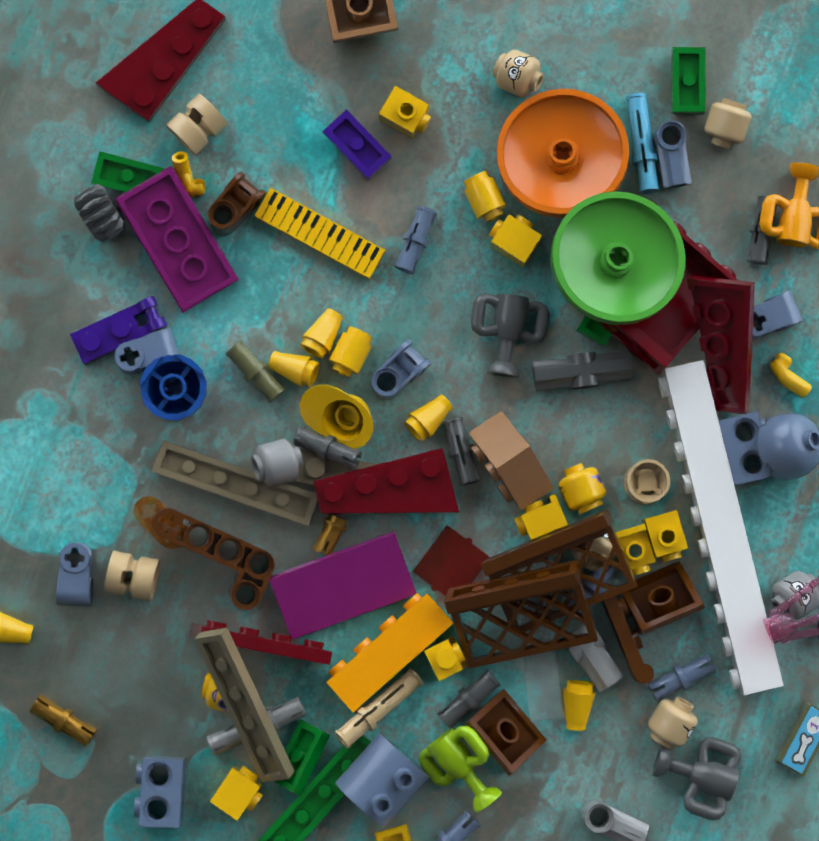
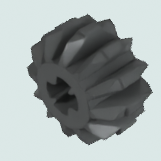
[74,184,125,242]

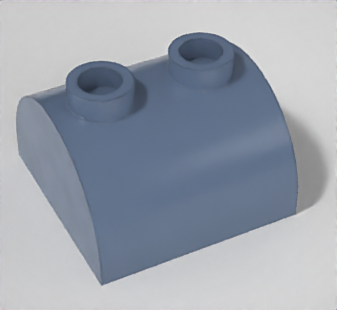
[335,733,429,828]

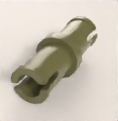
[225,340,285,403]

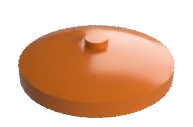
[497,89,629,218]

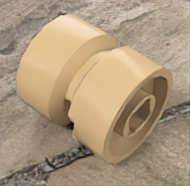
[166,93,228,156]
[623,459,670,505]
[104,551,160,602]

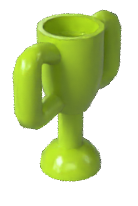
[419,726,502,813]

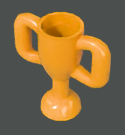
[759,162,819,249]

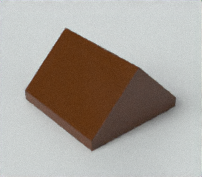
[621,561,705,635]
[464,689,547,776]

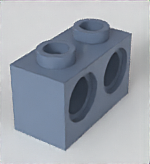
[719,411,773,486]
[134,756,186,828]

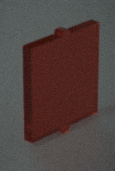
[412,525,490,596]

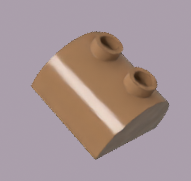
[325,0,398,43]

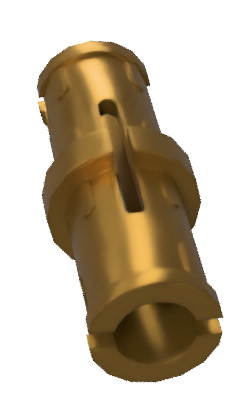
[29,694,97,748]

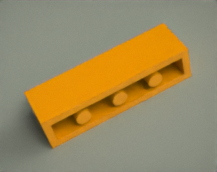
[326,593,453,712]

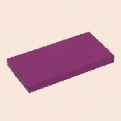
[115,166,239,313]
[269,531,416,640]

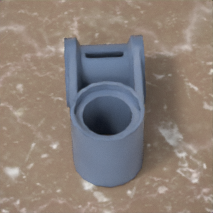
[752,290,803,340]
[114,328,179,375]
[371,339,432,400]
[56,542,93,606]

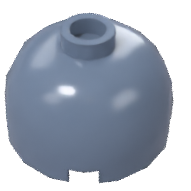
[757,413,819,481]

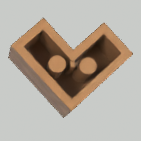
[469,411,554,511]

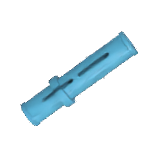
[626,93,660,194]

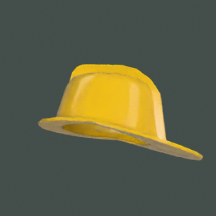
[299,385,374,449]

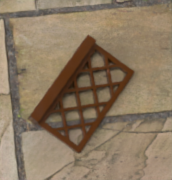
[480,509,638,636]
[444,560,598,669]

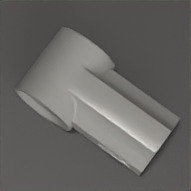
[563,624,623,692]
[580,799,650,841]

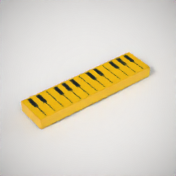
[255,187,386,280]

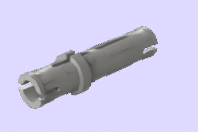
[207,696,307,756]

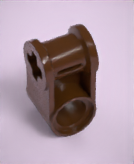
[208,171,267,235]

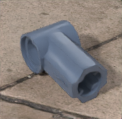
[653,120,692,189]

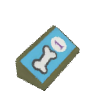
[774,702,819,777]

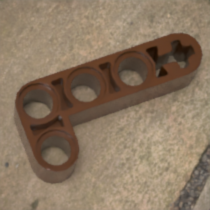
[151,507,275,610]

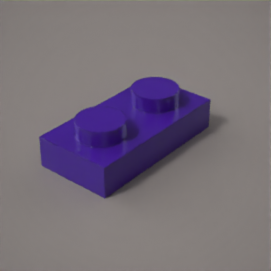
[323,109,392,180]

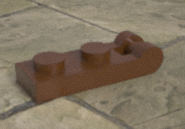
[601,596,654,684]

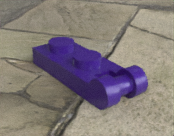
[70,296,168,365]

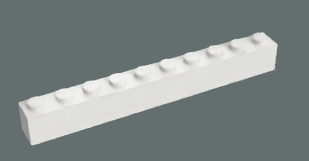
[658,360,784,695]

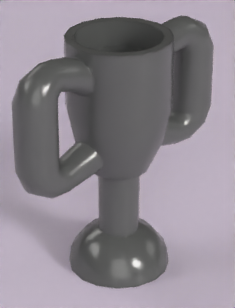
[471,293,550,378]
[652,737,741,820]

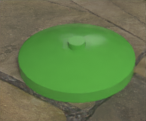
[551,192,686,325]

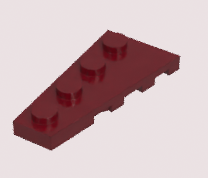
[96,0,226,123]
[687,275,755,414]
[313,448,459,514]
[189,620,332,665]

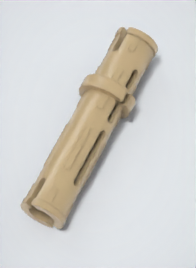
[334,668,423,749]

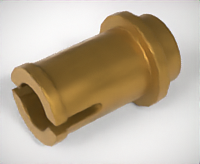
[312,514,348,556]

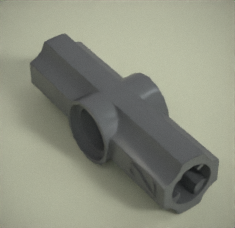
[532,350,635,391]

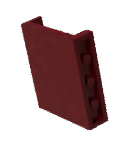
[597,196,739,375]

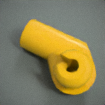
[172,151,206,198]
[770,353,812,398]

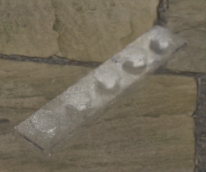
[518,561,565,721]

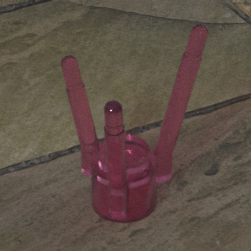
[763,576,819,644]

